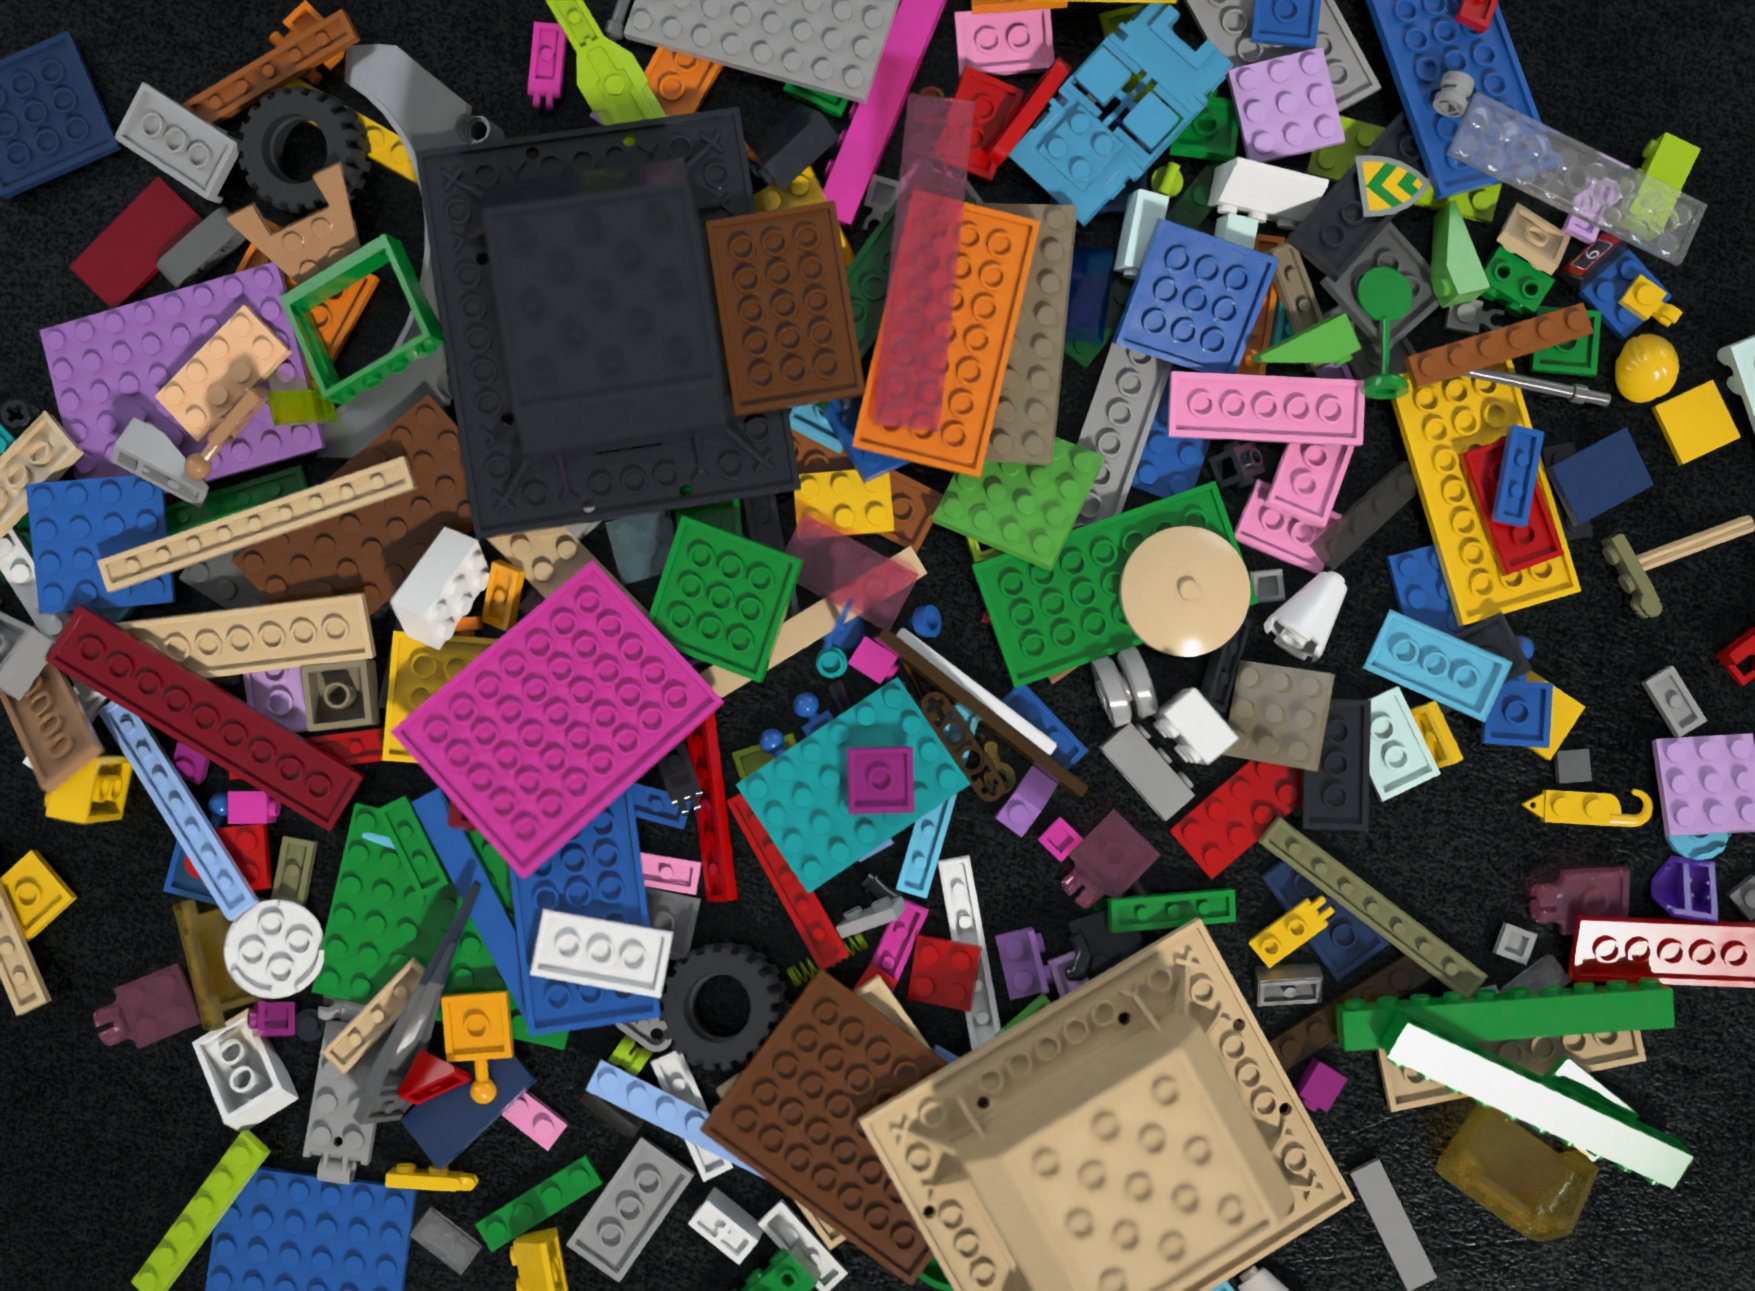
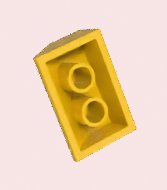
[45,756,133,824]
[510,1227,569,1291]

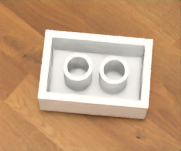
[390,527,490,650]
[1152,688,1238,765]

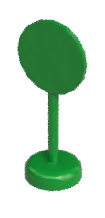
[1356,267,1413,399]

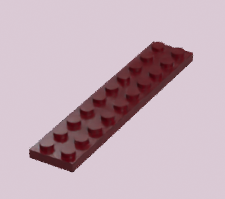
[45,604,365,832]

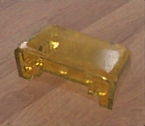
[1435,1103,1600,1242]

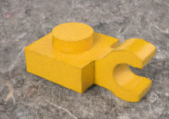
[1618,274,1682,327]

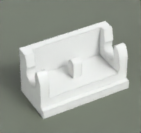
[688,1187,764,1265]

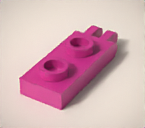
[528,22,567,111]

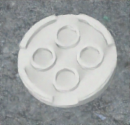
[224,899,324,998]

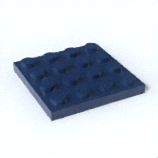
[0,31,122,199]

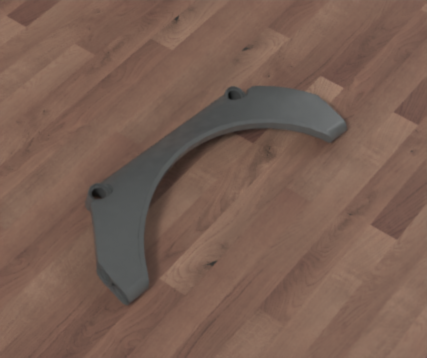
[316,44,505,462]

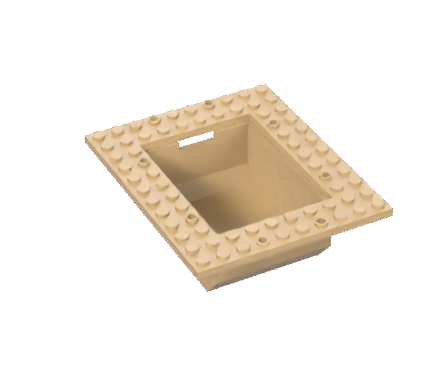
[858,917,1355,1291]

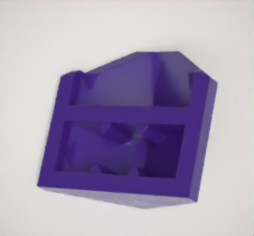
[1650,855,1718,923]

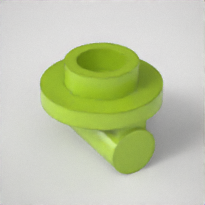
[1151,162,1183,198]

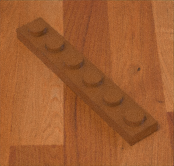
[182,9,361,126]
[1403,303,1594,390]

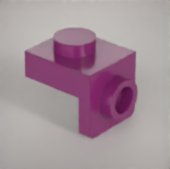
[172,741,210,785]
[247,1000,295,1037]

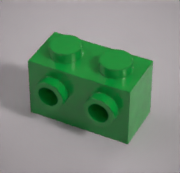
[1480,246,1555,318]

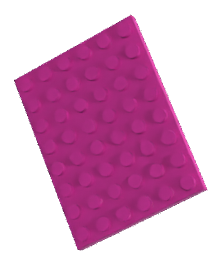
[390,560,724,880]

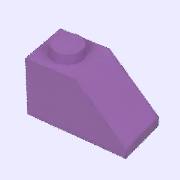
[994,765,1058,837]

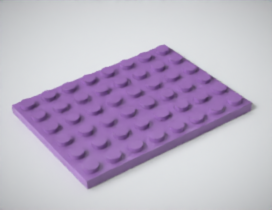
[40,262,327,494]

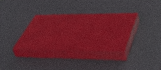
[69,176,204,309]

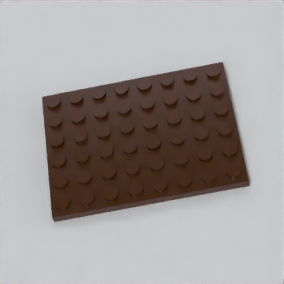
[700,967,988,1285]

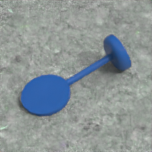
[822,598,865,653]

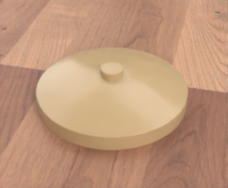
[1119,526,1250,657]

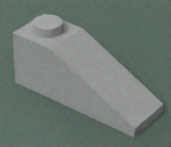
[110,417,209,509]

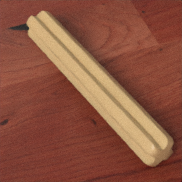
[1636,515,1755,571]

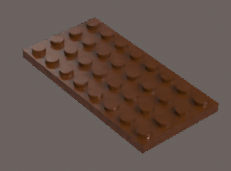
[231,392,474,616]

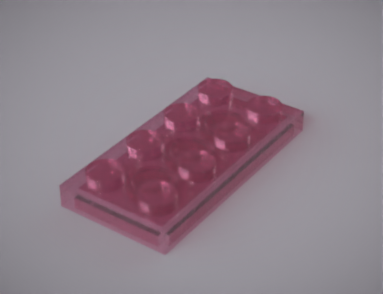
[784,514,919,630]

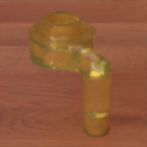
[983,741,1016,795]

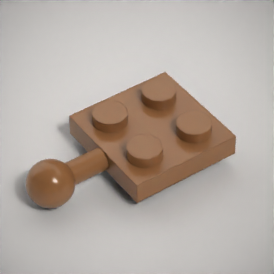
[184,386,272,479]

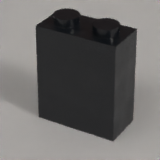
[746,103,840,190]

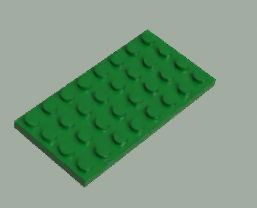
[971,481,1258,688]

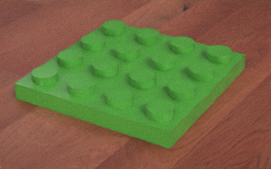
[932,437,1105,571]

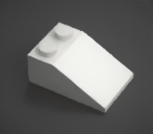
[192,1008,299,1132]

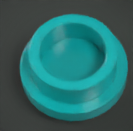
[816,646,848,678]

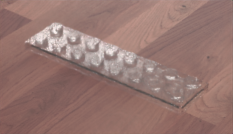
[1447,92,1708,266]

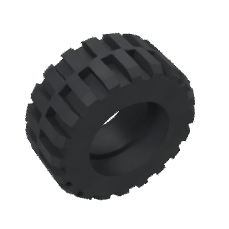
[238,86,371,214]
[659,943,789,1071]

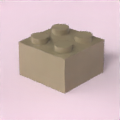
[301,659,382,731]

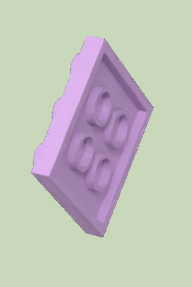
[1227,46,1345,163]
[1652,733,1755,837]

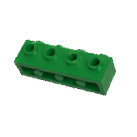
[731,1243,821,1291]

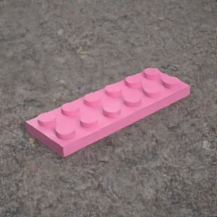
[1167,371,1365,446]

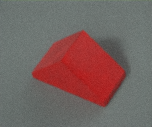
[398,1049,472,1105]

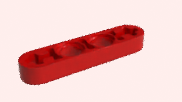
[985,56,1072,166]

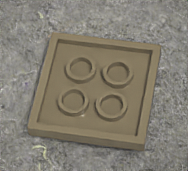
[1222,660,1335,772]

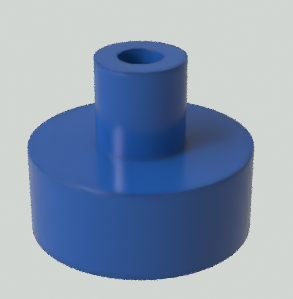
[908,605,941,638]

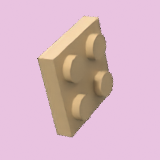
[1496,202,1571,275]

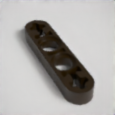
[920,692,1004,801]

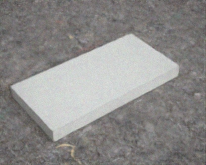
[530,909,674,998]

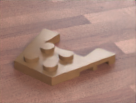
[226,161,361,285]

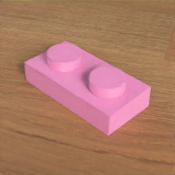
[641,852,702,895]
[502,1090,569,1151]

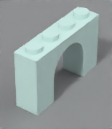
[1114,189,1259,280]

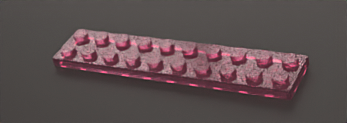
[873,94,975,432]

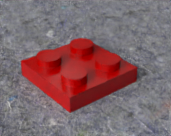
[907,934,982,1012]

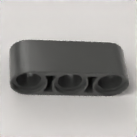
[157,207,246,290]

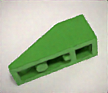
[1430,200,1490,308]
[1250,313,1361,366]

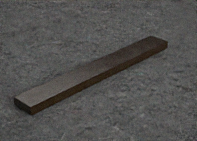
[873,628,1088,797]

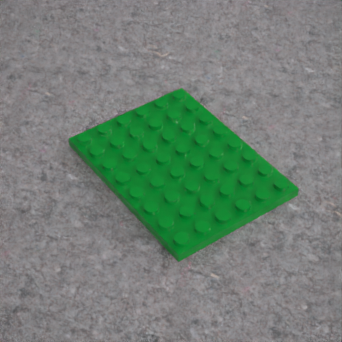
[312,802,570,1050]

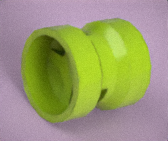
[608,1034,653,1076]

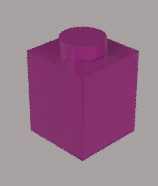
[1294,1057,1347,1113]

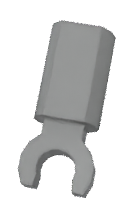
[318,995,366,1022]

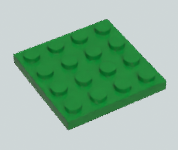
[648,515,805,683]

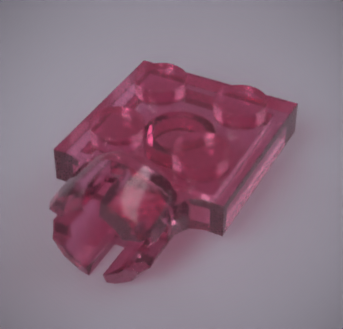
[1061,808,1161,909]
[1529,867,1630,935]
[93,963,202,1049]

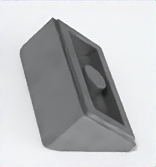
[1254,963,1323,1007]

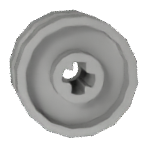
[1090,646,1158,728]

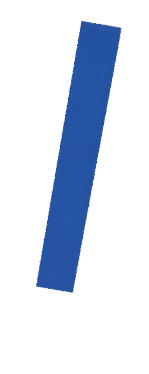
[411,788,528,1026]

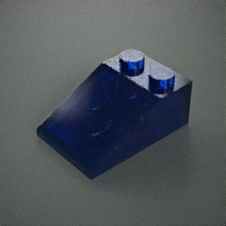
[1065,246,1116,344]

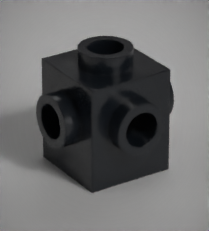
[1208,440,1265,489]

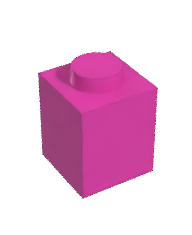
[848,636,900,685]
[228,790,281,824]

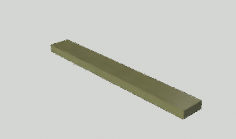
[1258,815,1488,997]

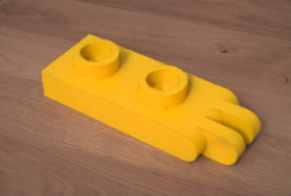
[1249,895,1335,968]
[385,1163,479,1192]

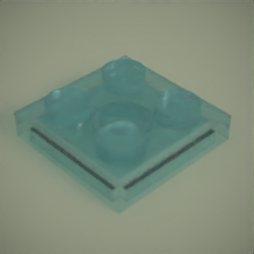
[605,511,676,585]

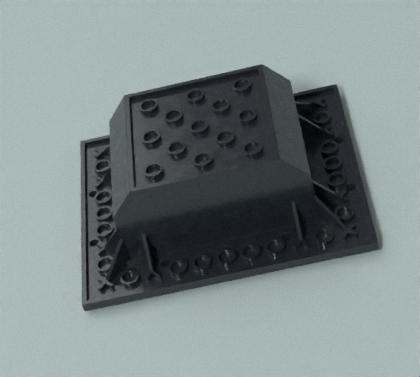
[415,107,801,540]

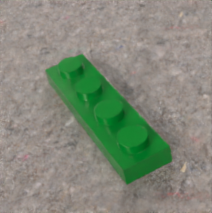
[1107,888,1236,933]
[475,1153,604,1252]

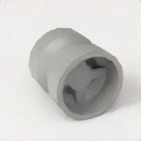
[1433,71,1475,117]

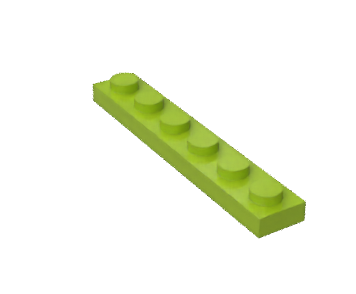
[131,1130,271,1291]

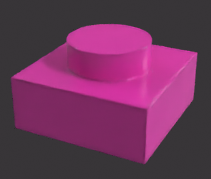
[1037,816,1083,862]

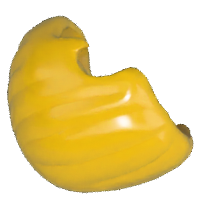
[1615,334,1679,403]

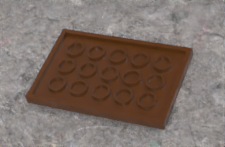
[705,200,865,416]

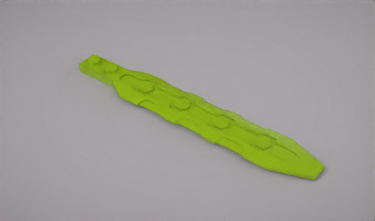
[545,0,707,232]

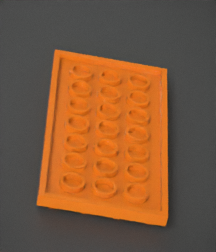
[852,190,1041,478]

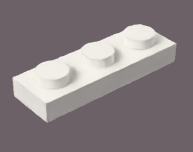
[758,1199,848,1291]

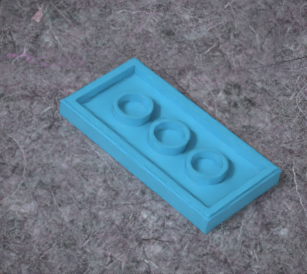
[1363,609,1513,722]

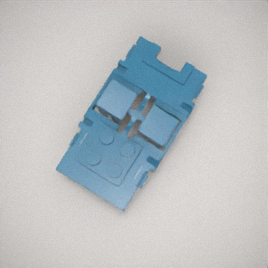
[1008,3,1233,227]

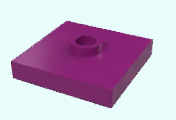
[847,746,915,814]

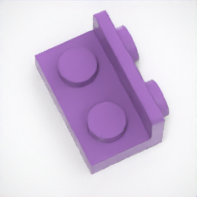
[995,927,1053,1000]

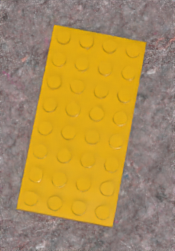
[1391,360,1581,626]

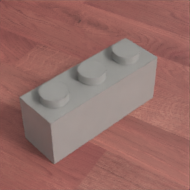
[1098,722,1195,821]

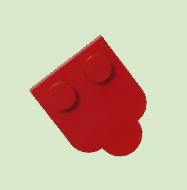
[185,824,272,890]

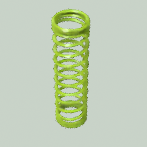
[787,932,868,987]

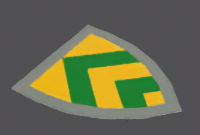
[1355,155,1431,217]

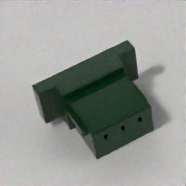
[1083,890,1107,913]

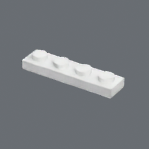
[650,1050,733,1182]

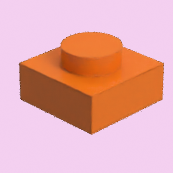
[455,616,484,637]

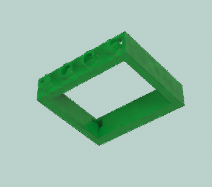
[279,233,445,404]

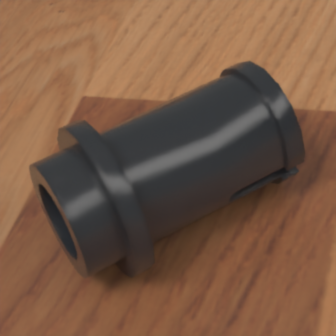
[859,870,902,900]

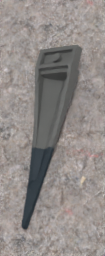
[352,880,481,1125]

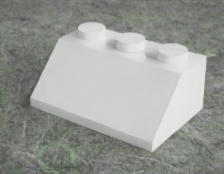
[1208,157,1329,230]

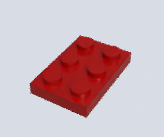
[931,66,1024,183]

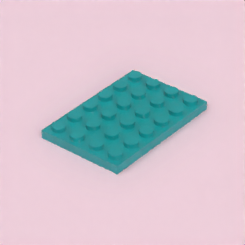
[736,677,970,894]

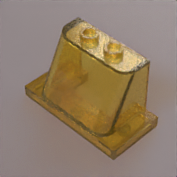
[173,898,266,1031]

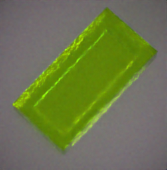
[267,389,338,427]

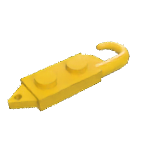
[1522,789,1653,827]

